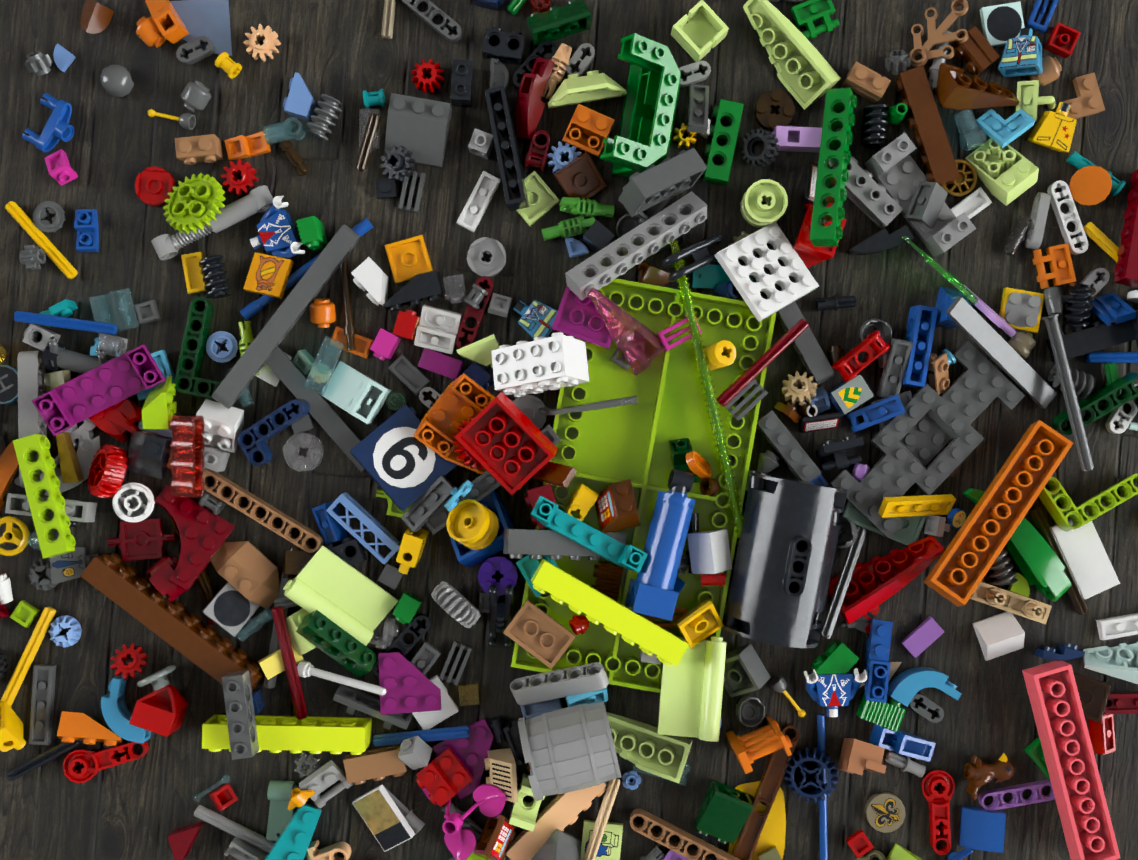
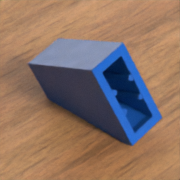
[935,286,971,329]

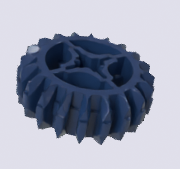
[784,747,839,803]

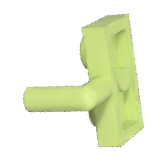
[1016,80,1056,122]

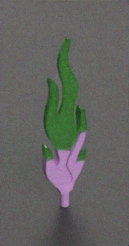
[903,235,1016,337]

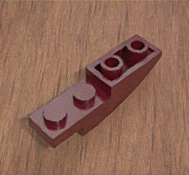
[515,58,555,141]

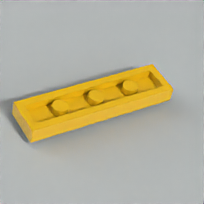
[878,494,956,518]

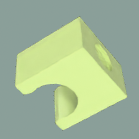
[509,773,545,832]

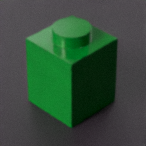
[392,591,423,624]

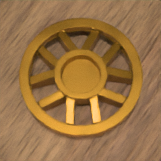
[942,159,977,197]

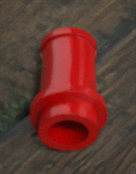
[700,572,726,587]

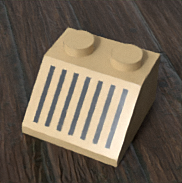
[484,748,518,803]

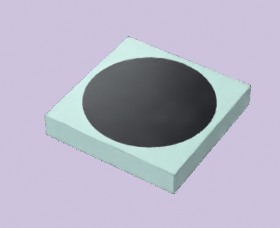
[979,1,1025,47]

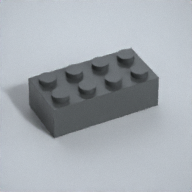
[619,148,707,217]

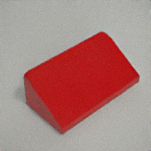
[1088,713,1116,755]

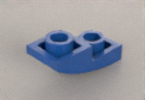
[74,209,99,252]

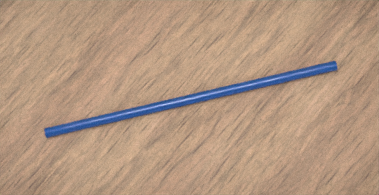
[817,714,828,860]

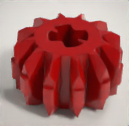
[411,59,445,94]

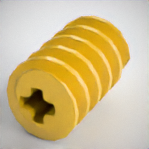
[702,340,736,371]

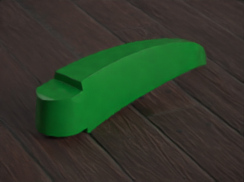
[963,488,1072,602]

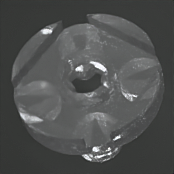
[283,433,324,472]

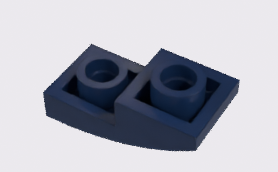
[1035,642,1085,660]

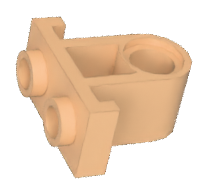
[306,840,352,860]

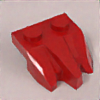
[89,398,142,443]

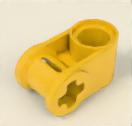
[564,483,599,521]

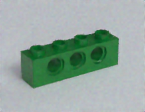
[702,99,744,186]

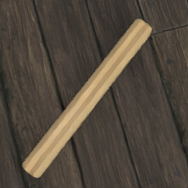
[583,778,621,860]

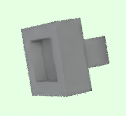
[924,515,951,537]

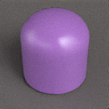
[851,463,870,482]

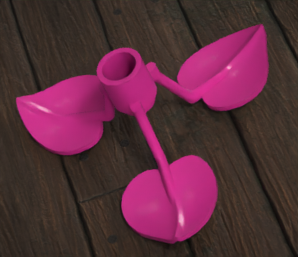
[422,784,506,860]

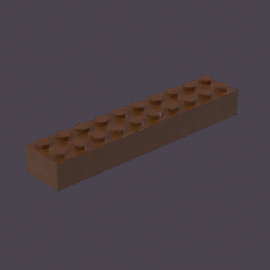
[80,553,265,691]

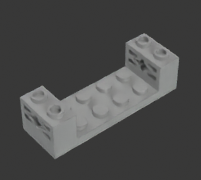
[864,132,976,257]

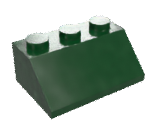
[527,0,591,47]

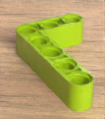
[1038,473,1138,532]

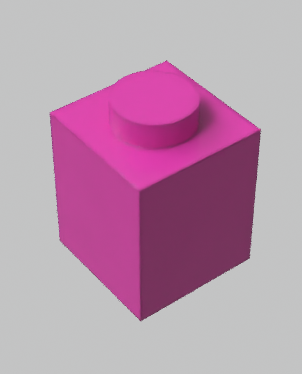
[370,328,401,361]

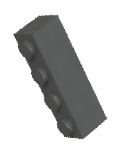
[756,410,822,482]

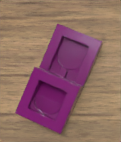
[418,348,464,380]

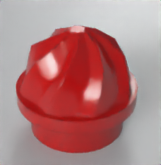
[569,615,589,635]

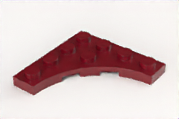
[155,485,235,592]

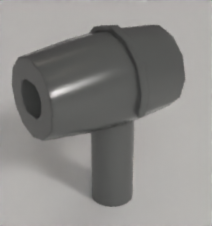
[1044,287,1073,316]

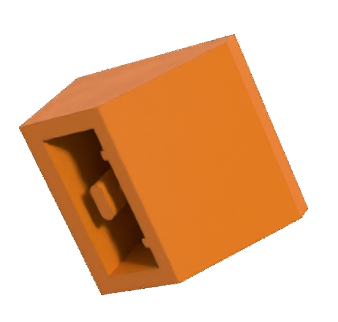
[562,104,615,157]

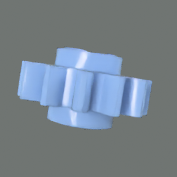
[547,141,581,174]

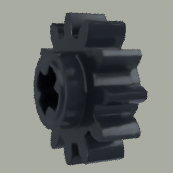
[380,145,415,182]

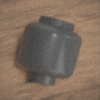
[181,80,211,112]

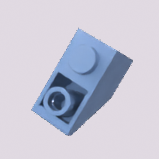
[283,72,317,122]

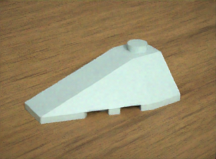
[1083,641,1138,684]

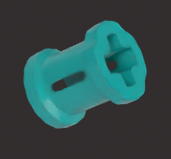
[363,89,386,109]

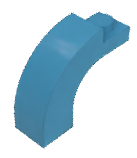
[887,667,962,707]
[101,674,151,743]

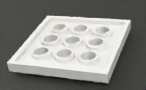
[714,222,819,322]

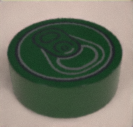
[386,391,407,411]

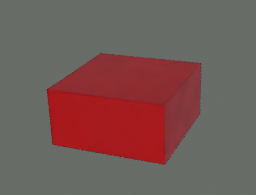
[1044,22,1081,59]

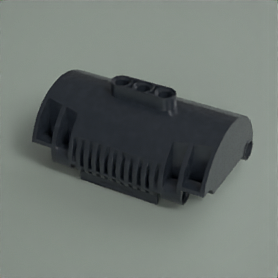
[721,470,848,648]

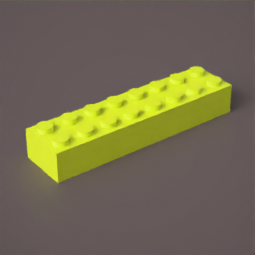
[531,559,689,667]
[202,714,372,755]

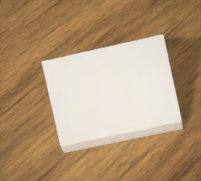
[687,529,732,574]
[972,611,1025,661]

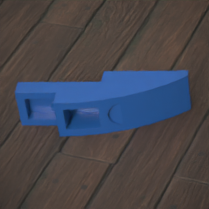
[864,619,893,703]

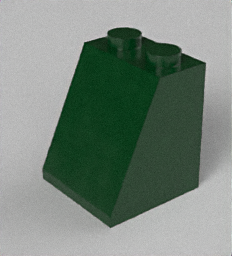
[694,779,754,844]

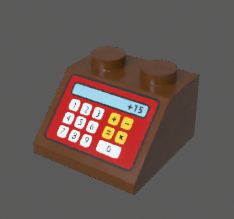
[595,479,641,533]
[473,815,515,860]

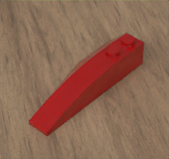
[828,536,945,624]

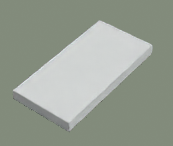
[1051,512,1120,600]

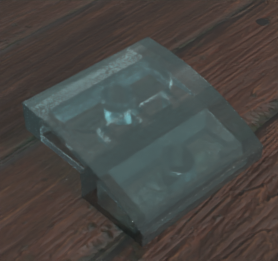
[89,288,139,337]

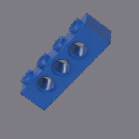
[902,305,938,388]

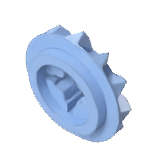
[206,331,239,363]
[48,615,82,648]

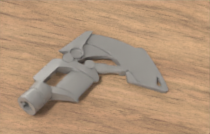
[14,418,100,496]

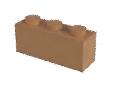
[343,744,409,785]

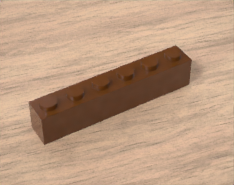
[895,65,960,187]

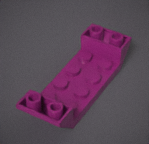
[32,344,166,436]

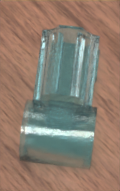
[953,109,986,152]
[263,117,306,145]

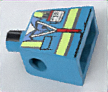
[998,28,1043,78]
[513,300,558,339]

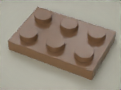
[503,599,576,669]

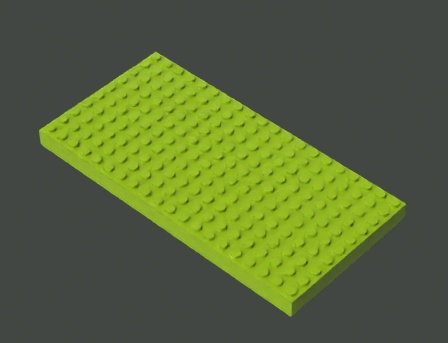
[511,278,776,693]

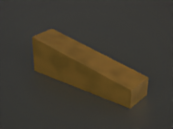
[56,432,84,483]

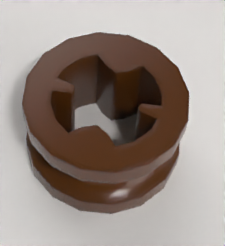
[700,478,720,496]

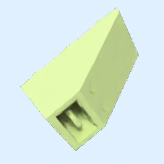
[965,138,1039,206]

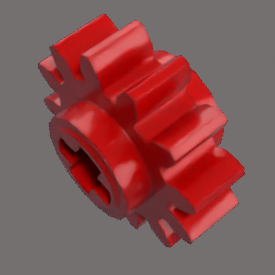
[221,159,258,196]
[110,643,148,680]

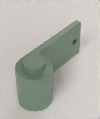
[266,780,299,841]

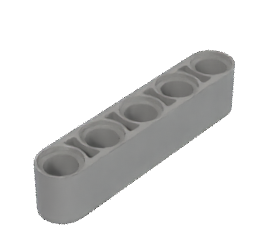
[510,662,609,705]

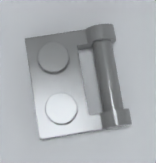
[299,760,353,808]

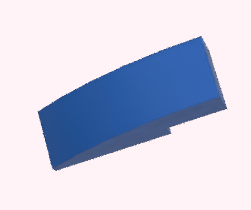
[869,724,936,762]

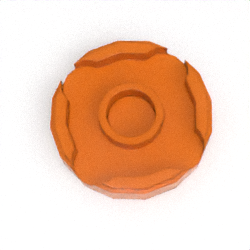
[1069,165,1112,206]

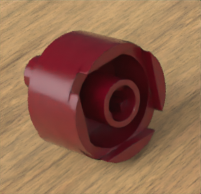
[146,555,185,602]

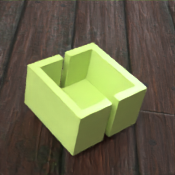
[671,0,729,62]

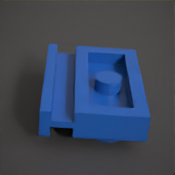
[1091,292,1136,326]

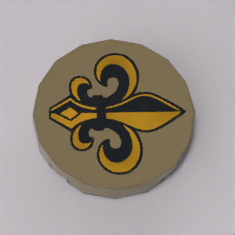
[865,791,906,833]

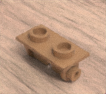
[928,353,950,395]

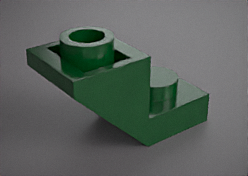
[669,438,698,483]

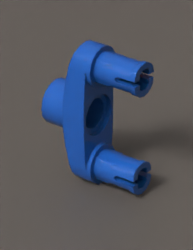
[22,93,74,153]

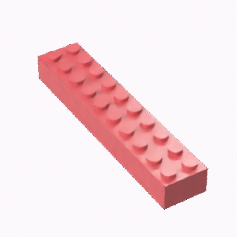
[1022,660,1121,860]

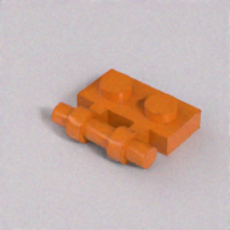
[1032,243,1076,289]

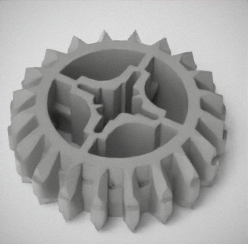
[431,581,481,628]

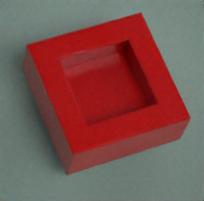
[845,829,874,859]

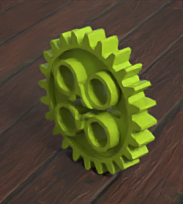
[163,173,226,234]

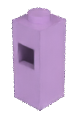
[771,126,822,153]

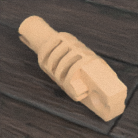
[542,43,572,99]

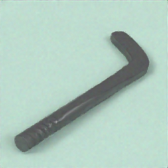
[539,396,638,415]

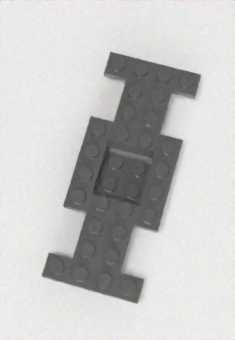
[830,341,1025,539]

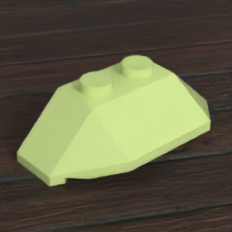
[548,70,627,108]

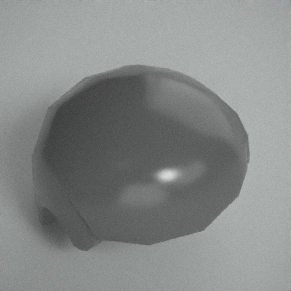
[100,64,134,97]
[616,214,644,238]
[859,318,893,343]
[836,516,858,549]
[735,696,765,727]

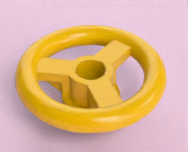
[0,516,29,556]

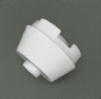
[112,483,155,522]

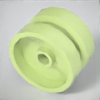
[740,179,788,228]

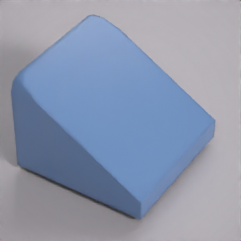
[807,387,831,414]

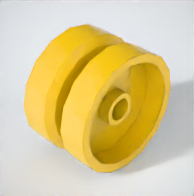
[446,499,499,550]

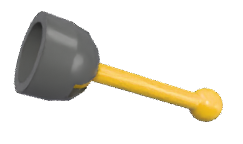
[148,109,196,130]
[769,675,806,717]

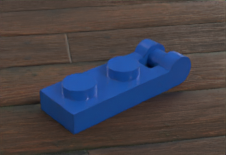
[845,394,906,433]

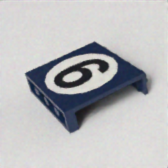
[350,404,457,513]

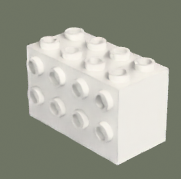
[491,332,589,397]

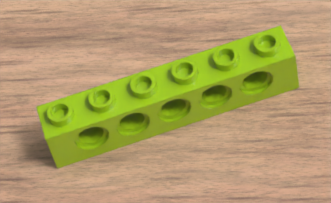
[13,434,76,558]

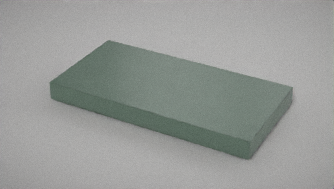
[841,500,927,546]

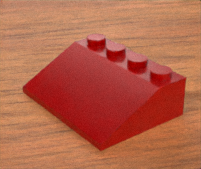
[455,391,558,495]

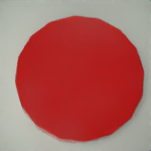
[134,166,176,207]

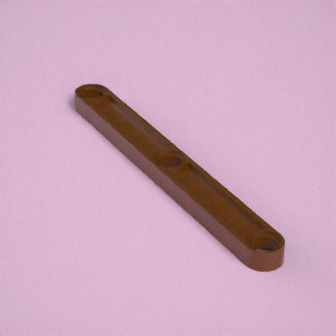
[731,724,800,860]

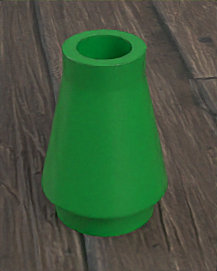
[886,103,908,125]

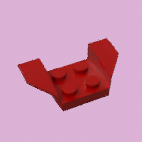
[784,203,846,268]

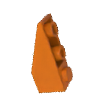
[145,0,190,44]
[57,711,123,746]

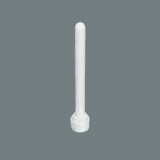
[297,660,386,695]

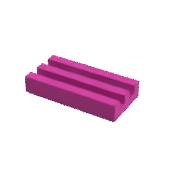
[657,316,702,351]

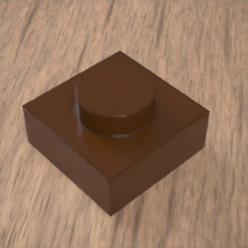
[774,401,801,424]

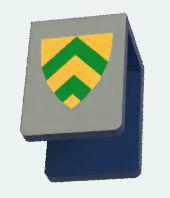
[827,375,874,415]

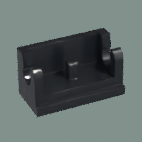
[503,716,524,766]

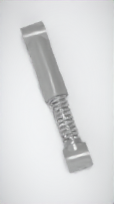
[151,185,273,261]

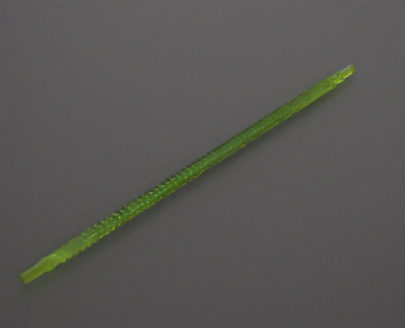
[670,241,744,544]

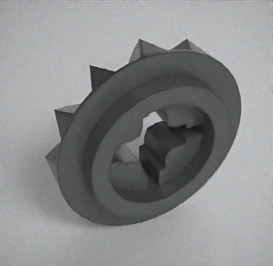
[33,201,66,233]
[28,559,58,591]

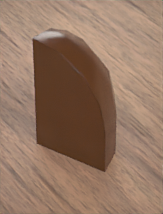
[80,0,114,34]
[638,261,671,287]

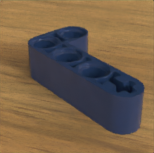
[238,399,310,466]

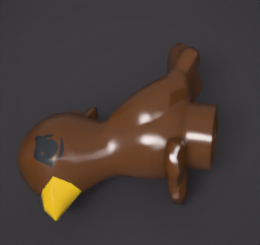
[963,753,1015,800]

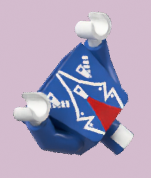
[250,195,305,259]
[804,668,867,717]

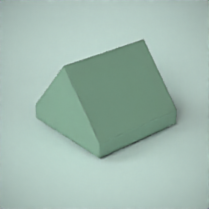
[292,349,319,375]

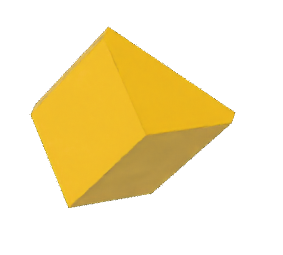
[673,600,723,649]

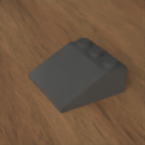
[384,93,452,168]

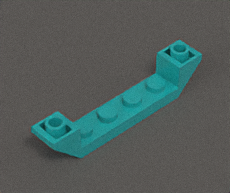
[531,496,648,573]

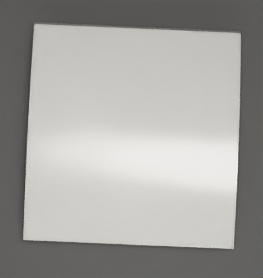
[414,305,462,354]
[412,675,458,730]

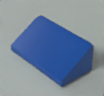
[312,501,348,545]

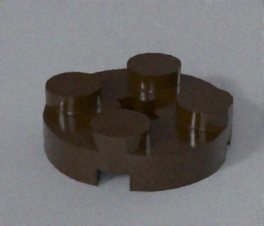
[755,89,795,130]

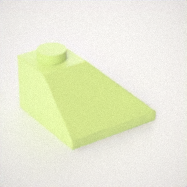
[457,334,499,368]

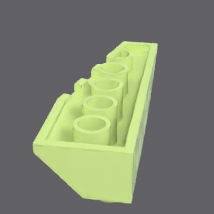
[743,0,841,110]
[606,712,693,783]

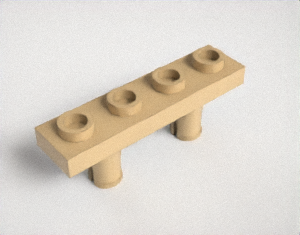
[970,582,1052,624]

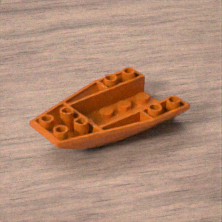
[413,373,523,490]

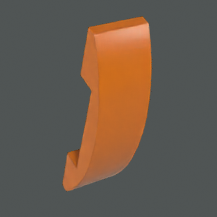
[0,440,19,511]

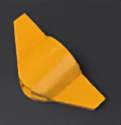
[287,788,315,811]

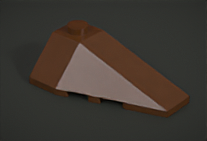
[935,63,1019,110]

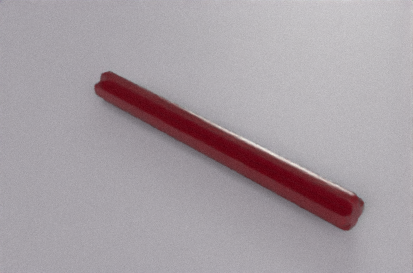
[716,319,809,407]
[271,606,308,720]

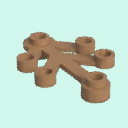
[908,0,969,67]

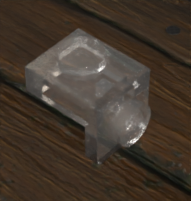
[443,274,466,304]
[370,619,398,649]

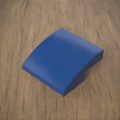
[958,806,1006,853]

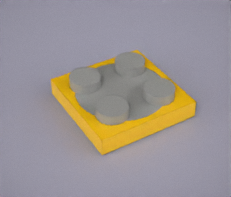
[999,287,1045,333]

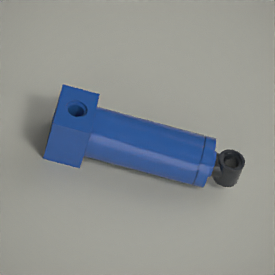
[624,468,696,621]

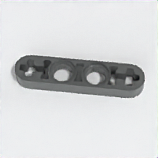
[400,0,462,43]

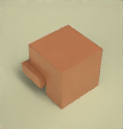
[837,738,886,775]

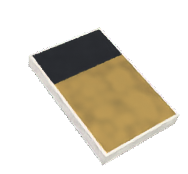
[352,785,415,852]

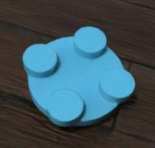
[444,480,474,512]

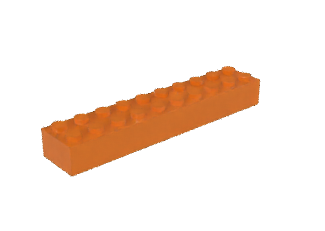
[923,420,1073,607]

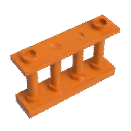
[726,715,793,774]

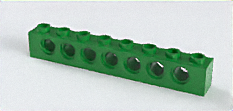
[810,88,857,247]

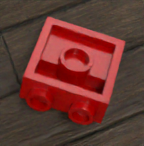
[416,746,474,807]

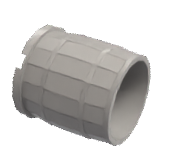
[518,701,621,801]

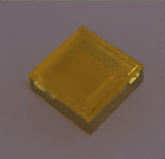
[458,683,480,706]

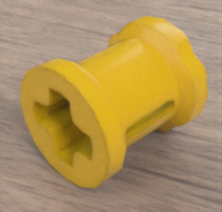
[215,52,242,79]

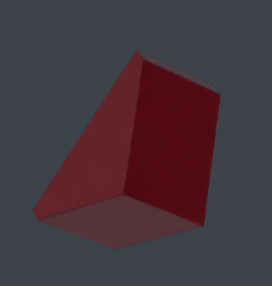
[167,821,204,860]

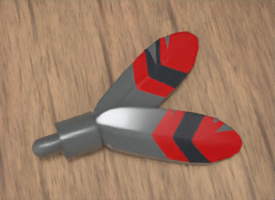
[841,606,879,634]

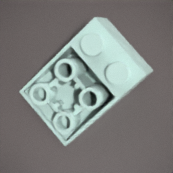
[320,361,391,425]

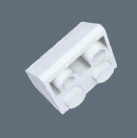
[351,257,389,306]
[196,399,244,453]

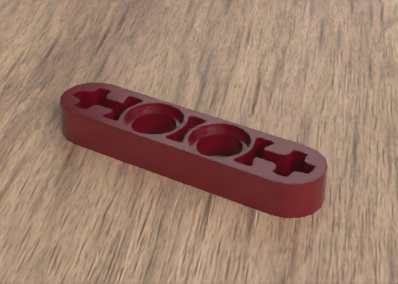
[455,276,494,348]

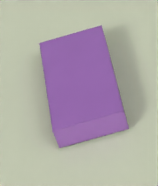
[901,616,944,658]

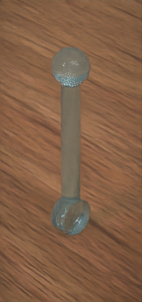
[193,775,230,802]

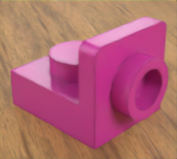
[44,149,78,185]

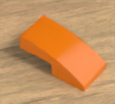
[224,131,271,160]

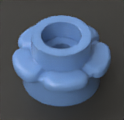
[622,770,641,790]

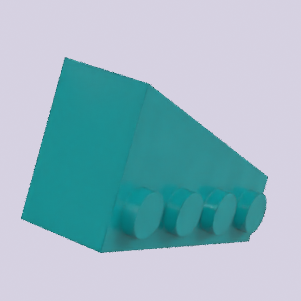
[264,803,322,860]

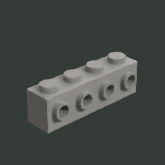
[832,156,903,229]

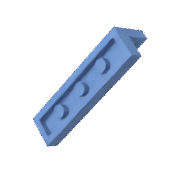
[326,492,401,565]

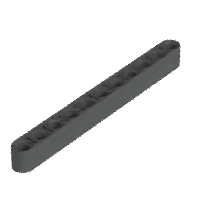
[212,224,361,409]

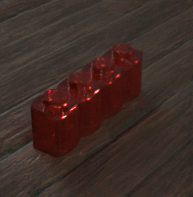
[170,415,204,497]

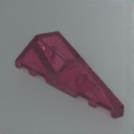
[587,287,665,376]

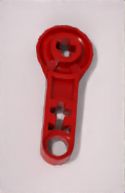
[63,741,149,783]
[921,770,955,855]

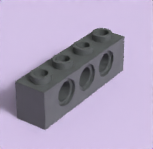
[222,670,259,760]

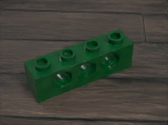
[296,610,378,677]

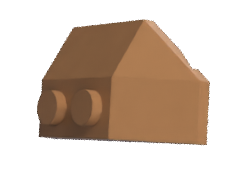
[211,541,280,609]

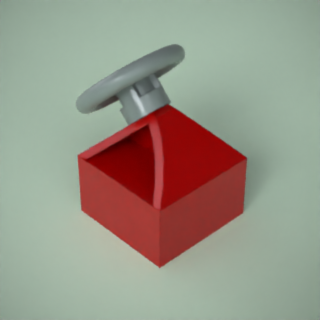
[129,665,189,737]

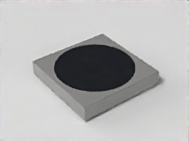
[202,582,260,637]

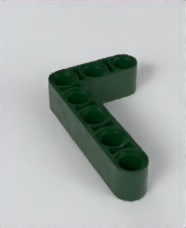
[174,297,221,399]
[1052,372,1138,435]

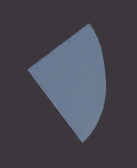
[170,0,232,56]

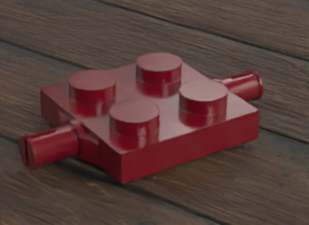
[107,518,177,561]

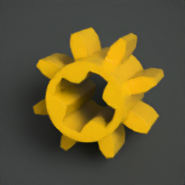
[673,123,697,149]

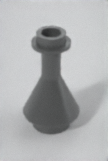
[746,450,780,487]

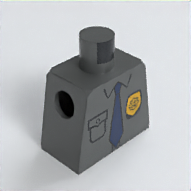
[50,546,98,584]

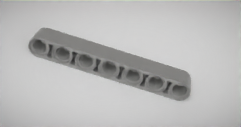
[17,350,47,488]

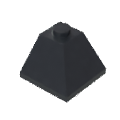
[126,431,174,479]

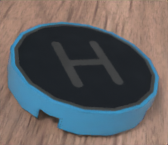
[0,365,18,404]

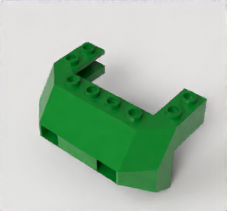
[600,33,681,178]

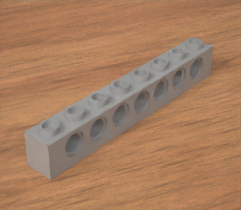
[565,191,707,300]

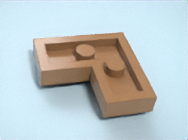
[1063,73,1105,119]

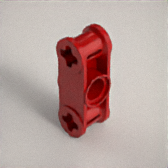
[832,330,891,382]

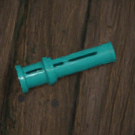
[1066,151,1126,196]

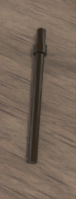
[340,257,356,351]

